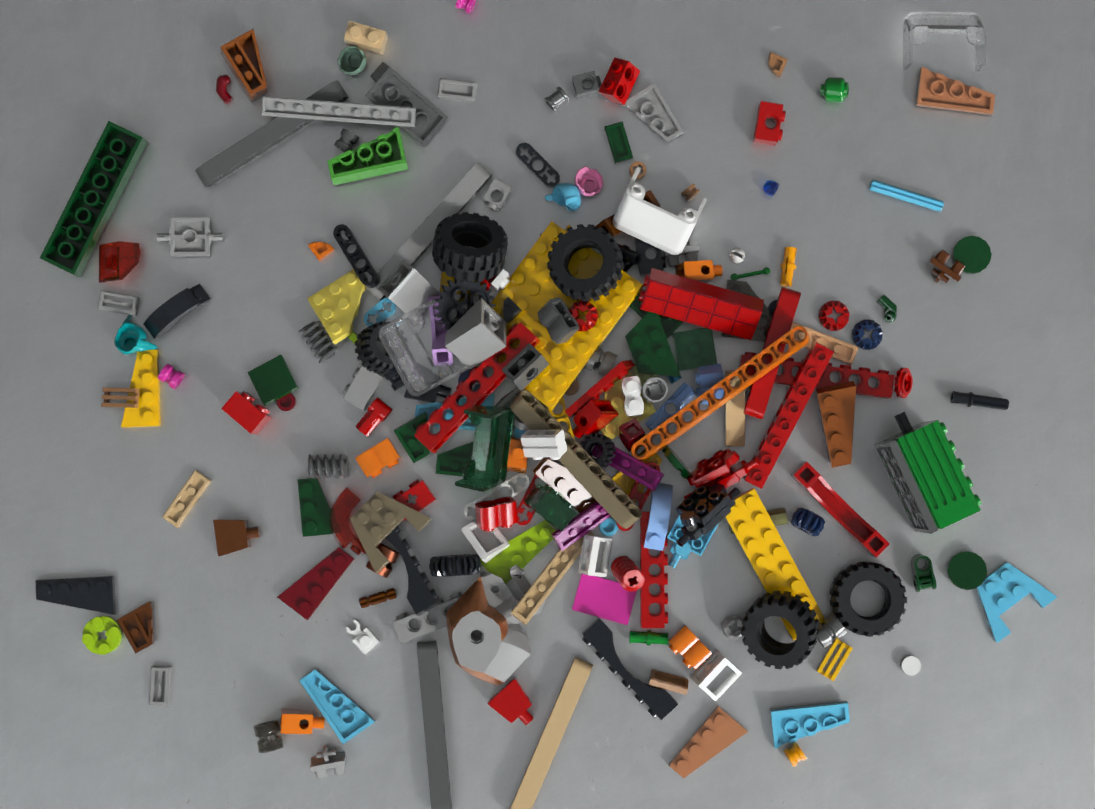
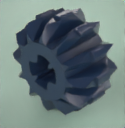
[791,508,825,536]

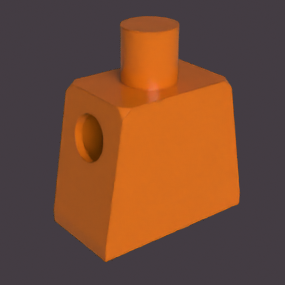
[675,260,723,283]
[507,435,529,474]
[280,709,324,734]

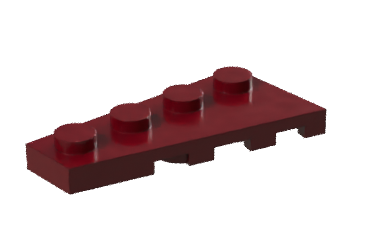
[277,547,355,620]

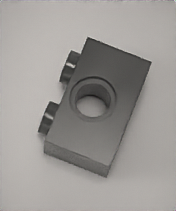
[502,343,549,391]

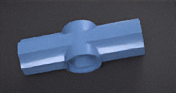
[645,382,697,431]

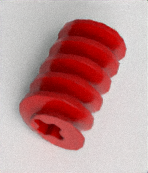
[611,556,645,592]

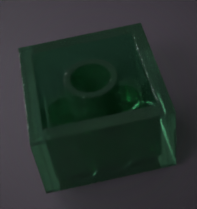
[672,328,717,372]
[524,484,576,531]

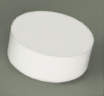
[900,655,921,675]

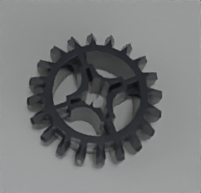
[429,554,481,577]

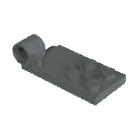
[365,62,448,147]

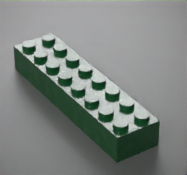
[40,121,148,277]

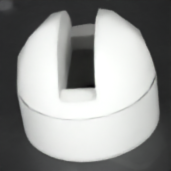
[729,248,745,264]

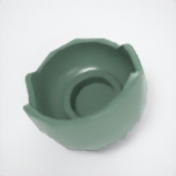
[337,46,367,75]

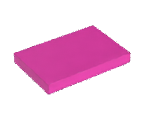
[572,574,637,625]

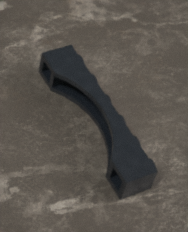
[385,525,439,616]
[582,617,678,720]

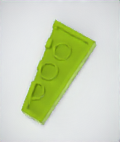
[480,520,556,584]

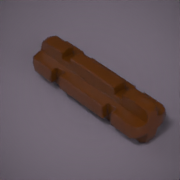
[359,588,397,608]

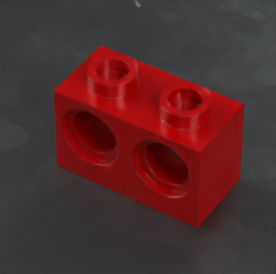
[598,57,640,105]

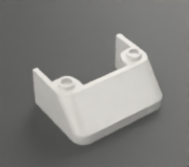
[612,167,707,255]

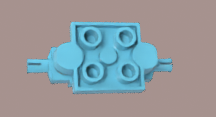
[666,515,719,568]

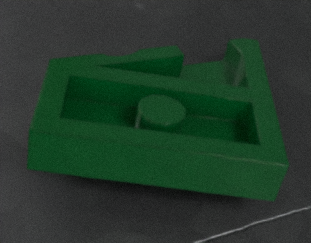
[435,441,478,478]

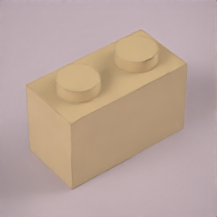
[344,21,388,55]

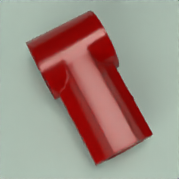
[355,397,393,437]

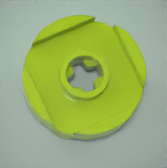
[82,616,123,655]

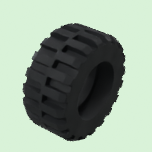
[432,212,508,282]
[547,224,624,302]
[829,561,907,637]
[741,591,820,669]

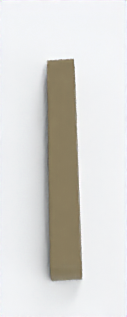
[510,390,642,529]

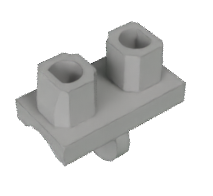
[663,239,699,267]
[310,745,346,779]

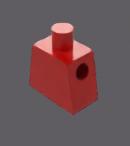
[572,399,619,439]
[487,677,534,726]

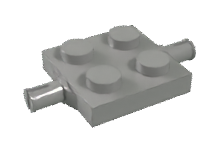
[157,217,223,257]

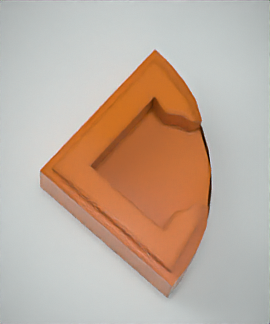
[308,242,335,261]

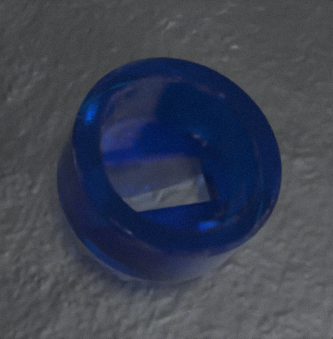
[763,180,780,197]

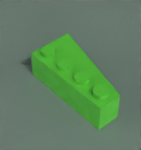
[327,126,408,185]

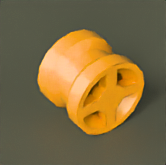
[783,742,807,767]

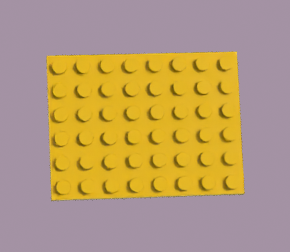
[491,221,644,410]

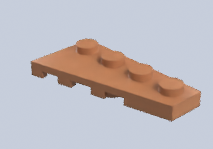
[916,67,995,115]

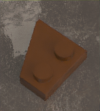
[117,601,154,654]

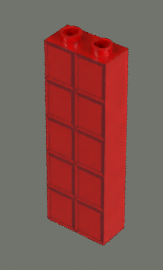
[638,268,764,340]

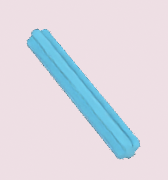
[869,180,944,211]

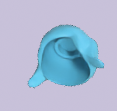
[545,183,581,211]

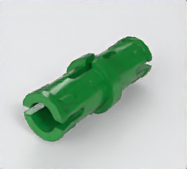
[629,630,669,646]

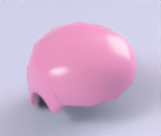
[574,166,603,197]

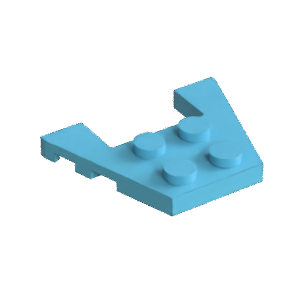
[976,562,1057,643]

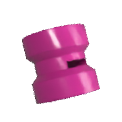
[158,363,185,389]

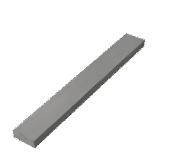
[261,96,416,127]

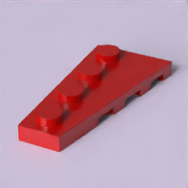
[565,360,636,417]

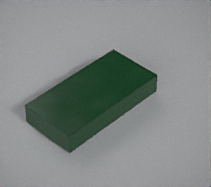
[604,121,633,164]

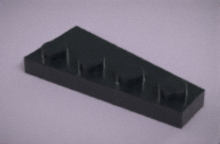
[35,576,116,615]

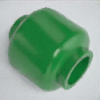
[820,77,849,102]

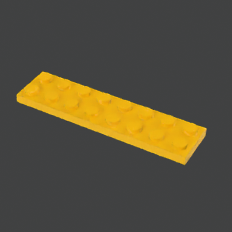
[725,488,825,641]

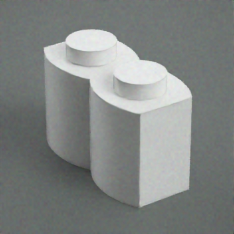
[621,376,644,417]

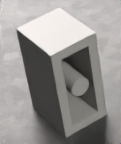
[342,366,384,411]

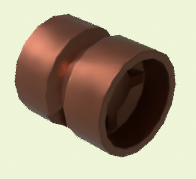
[366,543,400,578]

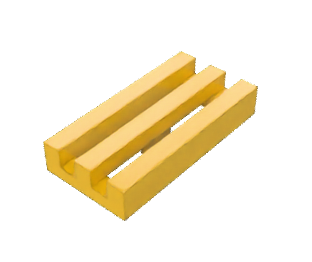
[816,638,853,681]

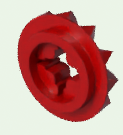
[568,300,598,332]
[819,300,850,331]
[894,368,913,398]

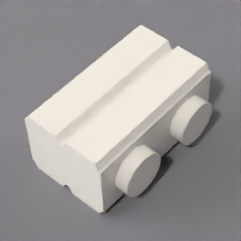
[521,429,567,460]

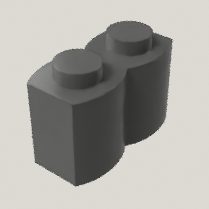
[537,298,579,344]

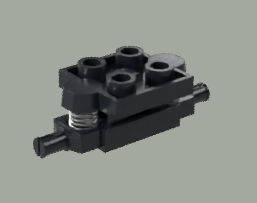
[676,483,741,547]

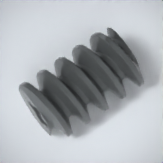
[298,321,338,364]
[308,454,349,479]

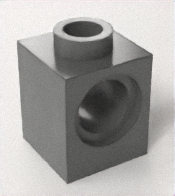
[572,71,602,99]

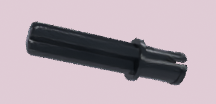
[950,391,1009,410]

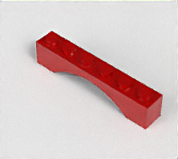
[791,461,890,558]

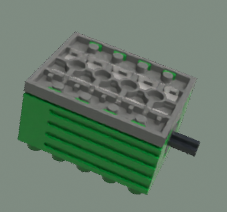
[874,411,982,534]

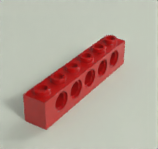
[640,511,668,628]

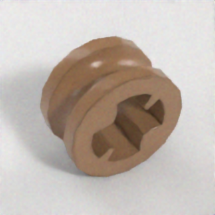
[629,161,646,180]
[681,184,700,201]

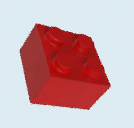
[221,391,272,435]

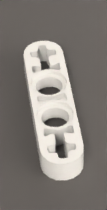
[464,473,530,521]

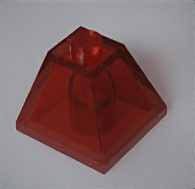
[99,241,141,283]

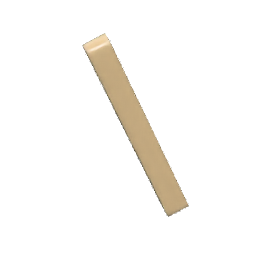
[510,657,593,809]

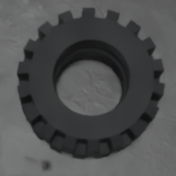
[355,321,408,373]

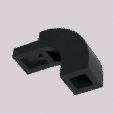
[143,284,211,339]

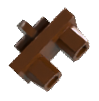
[930,249,965,283]

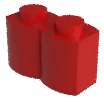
[475,497,517,532]

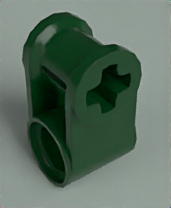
[911,554,937,592]

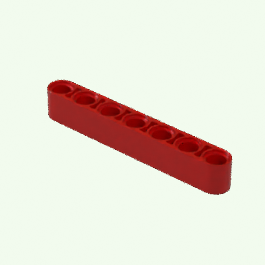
[743,287,801,419]

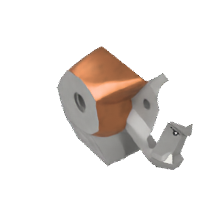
[446,565,546,686]

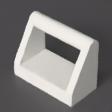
[461,520,510,563]
[578,535,613,577]
[690,649,742,701]

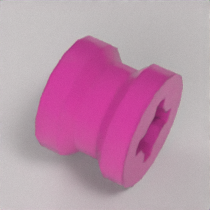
[455,0,477,14]

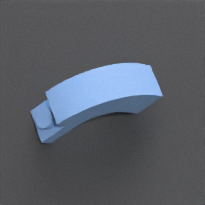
[644,483,673,551]

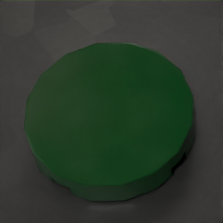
[952,236,992,274]
[662,445,692,479]
[948,551,987,590]

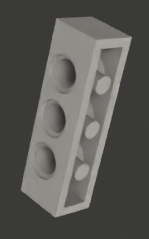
[393,592,462,644]

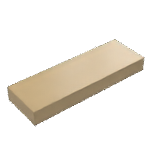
[162,470,211,528]

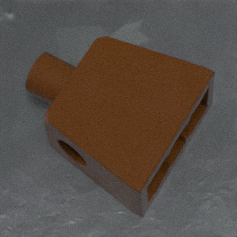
[213,519,260,556]

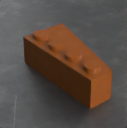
[815,381,856,468]

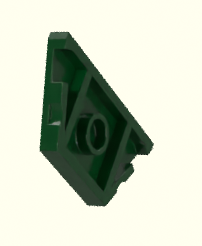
[625,312,681,377]

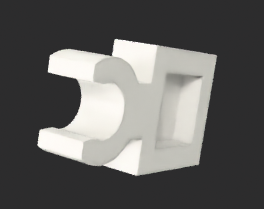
[491,269,510,291]
[346,619,379,654]

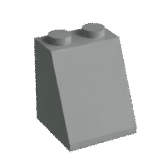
[378,261,439,322]
[445,298,506,369]

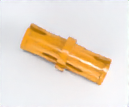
[780,247,797,287]

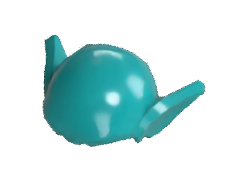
[114,315,157,355]

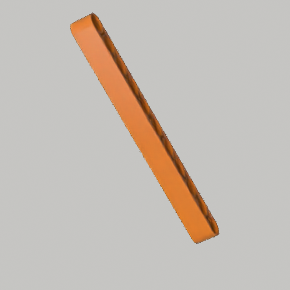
[631,326,810,461]

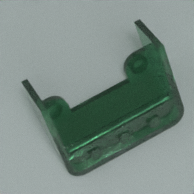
[455,405,514,492]

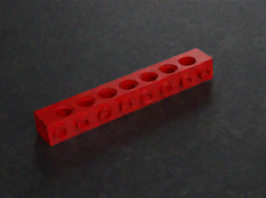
[414,322,540,454]
[743,341,834,489]
[738,352,895,399]

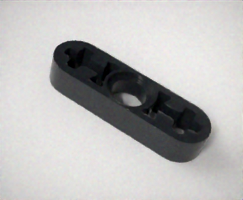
[516,143,560,188]

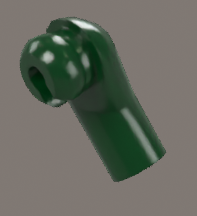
[878,294,897,323]

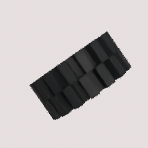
[580,433,616,468]

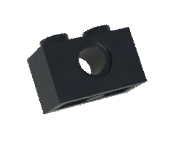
[634,238,666,276]

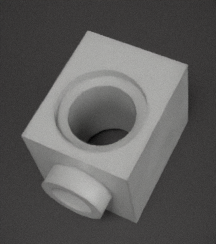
[483,178,512,210]

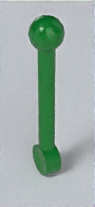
[731,267,770,281]

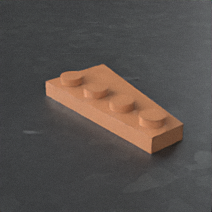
[669,706,748,778]

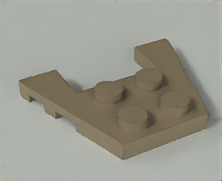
[350,491,431,574]

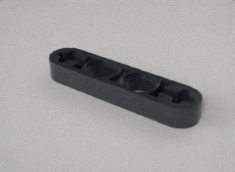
[333,224,380,288]

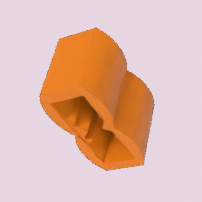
[355,438,401,478]
[668,624,712,670]

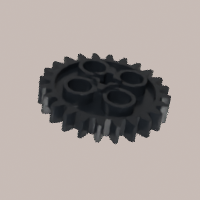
[433,277,496,331]

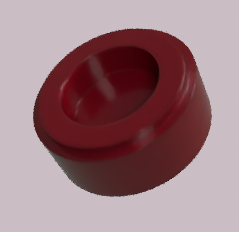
[276,393,296,411]

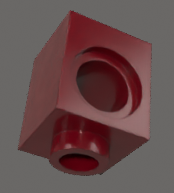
[619,418,645,452]

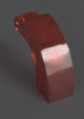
[330,487,366,555]

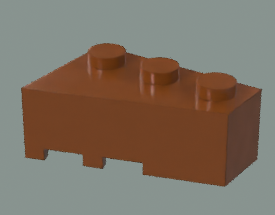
[220,28,267,102]

